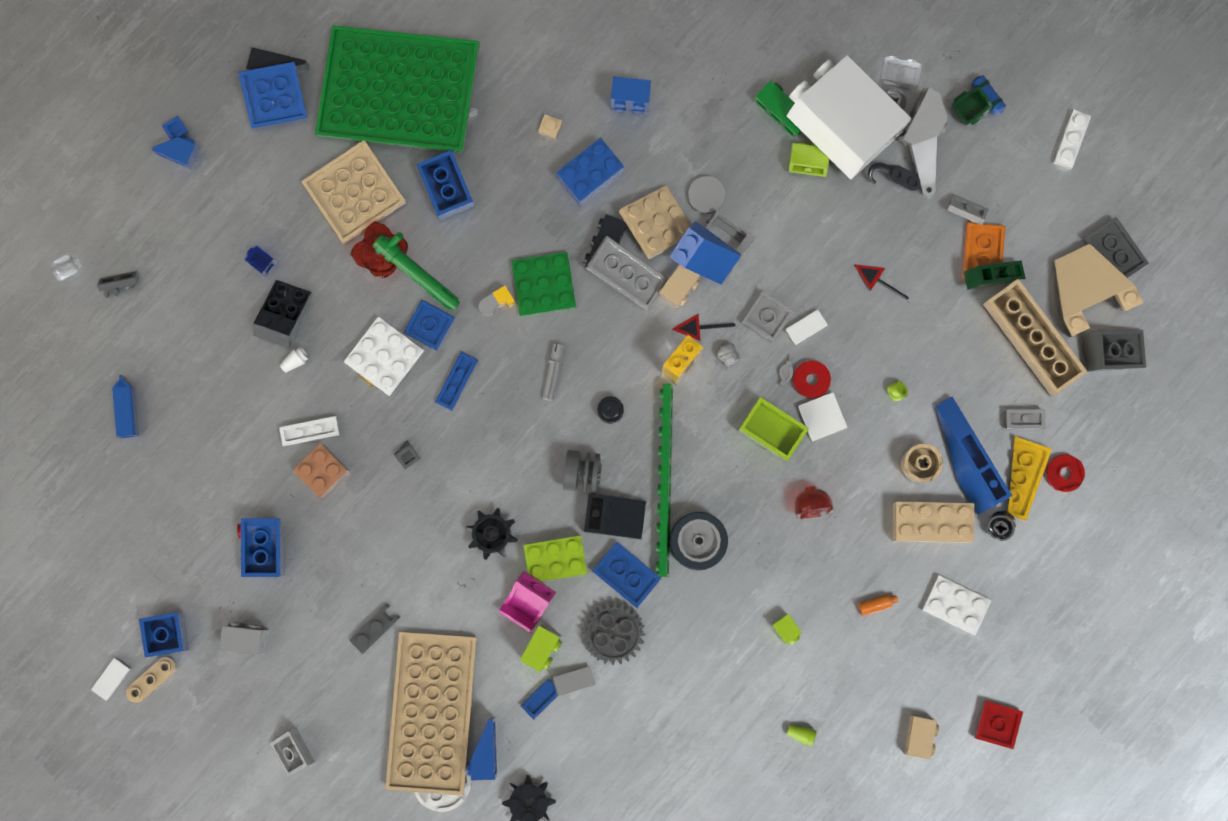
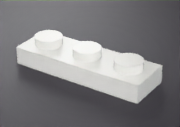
[1053,110,1091,169]
[279,416,340,447]

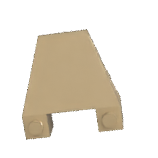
[1054,244,1144,337]

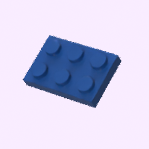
[592,542,661,608]

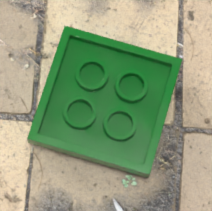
[511,252,576,317]

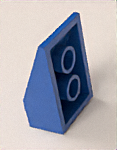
[669,221,742,284]
[241,518,284,577]
[467,717,497,781]

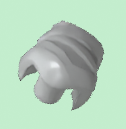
[717,343,740,367]

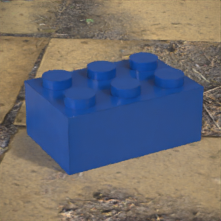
[556,137,624,206]
[416,150,475,221]

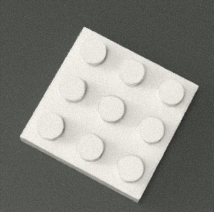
[344,316,425,397]

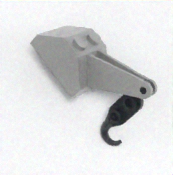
[867,87,948,197]

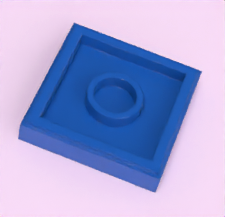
[403,300,456,351]

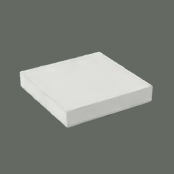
[797,392,848,442]

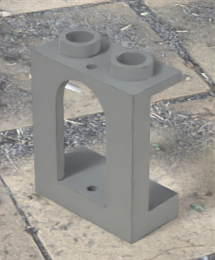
[705,210,755,268]

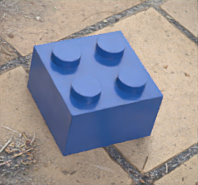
[611,76,651,115]
[139,612,189,658]

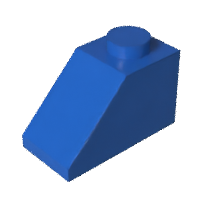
[152,137,200,169]

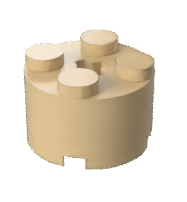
[901,444,943,483]

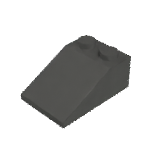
[1083,330,1146,372]

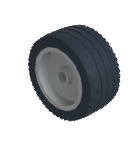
[670,512,728,570]

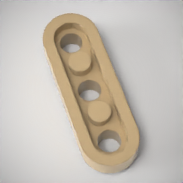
[126,657,177,703]

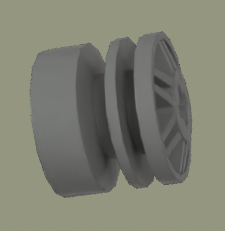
[563,450,602,494]

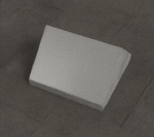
[270,728,315,777]

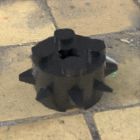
[466,508,518,560]
[502,775,556,821]

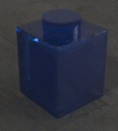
[244,245,277,277]

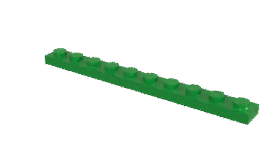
[656,384,673,577]

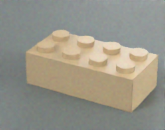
[893,502,974,543]

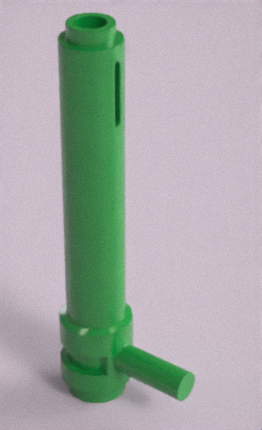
[372,232,460,311]

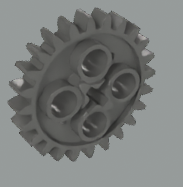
[582,602,645,665]

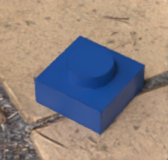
[162,116,189,140]

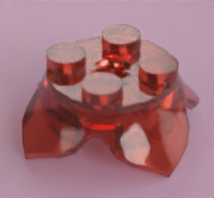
[350,221,408,279]

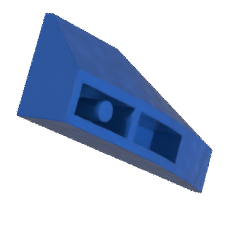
[936,396,1012,515]

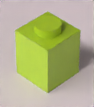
[772,614,802,645]

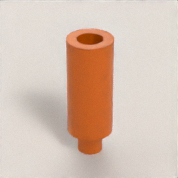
[858,594,898,616]

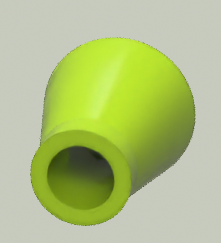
[787,724,817,746]

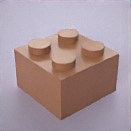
[293,443,350,499]

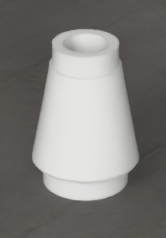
[280,346,309,373]

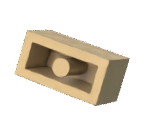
[659,265,701,308]
[904,715,939,760]

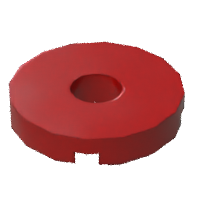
[792,360,831,399]
[1045,454,1085,493]

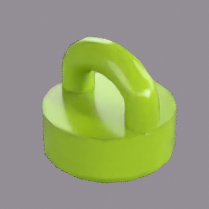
[887,380,908,401]

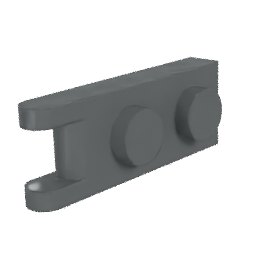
[349,604,401,654]

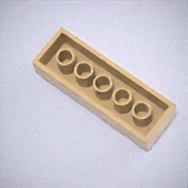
[983,279,1087,397]

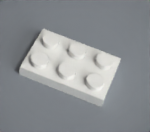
[922,575,992,636]

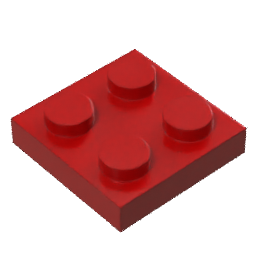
[974,700,1023,750]

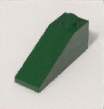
[963,260,1026,290]

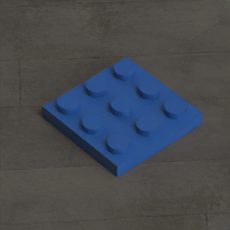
[238,61,308,129]

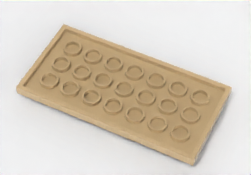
[385,632,477,796]

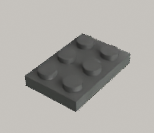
[1083,217,1149,278]

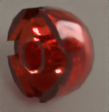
[794,486,834,519]

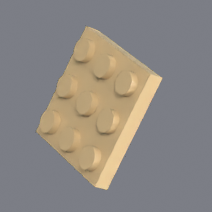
[619,185,691,259]

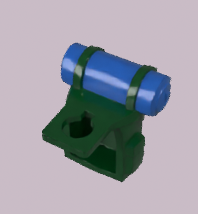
[952,75,1006,127]

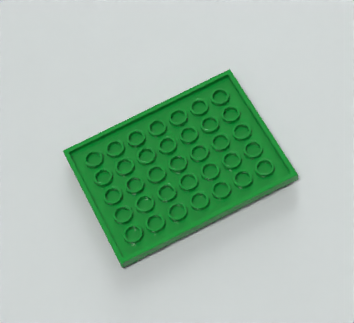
[315,25,480,153]

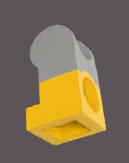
[478,286,516,317]

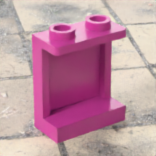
[499,571,556,632]

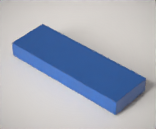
[435,352,478,411]

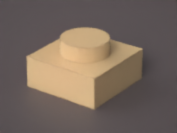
[538,114,563,140]

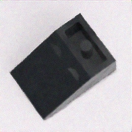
[253,280,312,348]
[584,493,646,540]

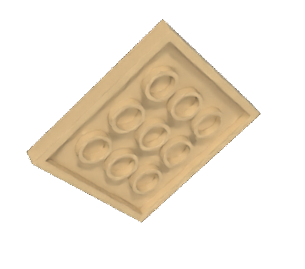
[301,141,406,245]

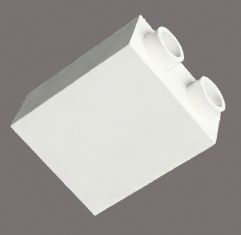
[787,55,912,180]

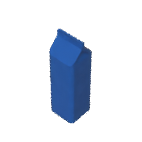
[112,375,139,438]

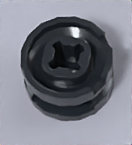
[597,396,624,424]
[988,511,1016,541]

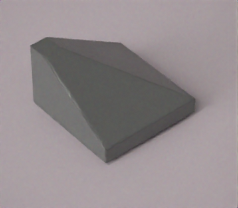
[394,440,421,469]

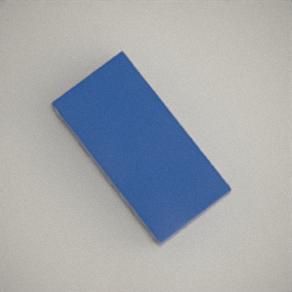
[521,678,558,720]

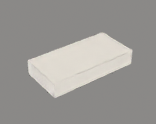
[785,310,828,346]
[91,658,131,701]

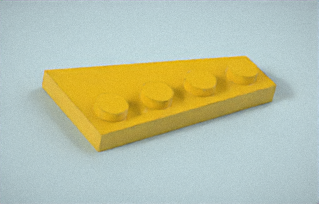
[1008,436,1052,522]

